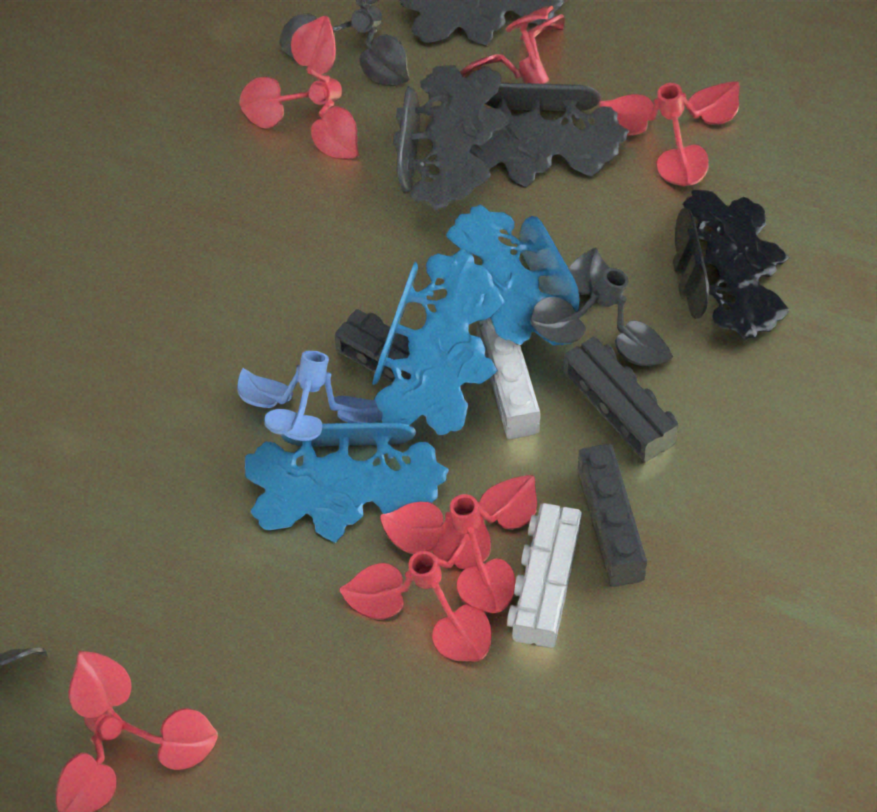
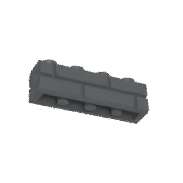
[335,309,466,391]
[563,337,678,462]
[577,444,647,587]

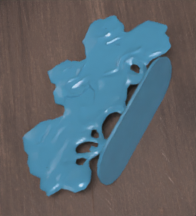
[446,205,580,345]
[372,249,504,436]
[245,422,449,543]

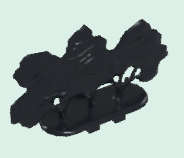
[673,190,790,340]

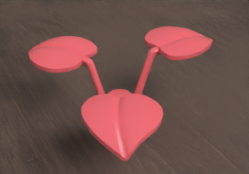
[460,6,565,84]
[240,16,359,159]
[600,81,740,186]
[380,475,537,613]
[340,516,492,662]
[55,651,217,812]

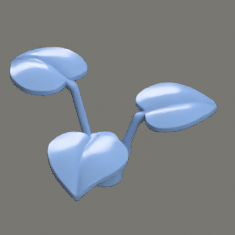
[237,351,383,441]

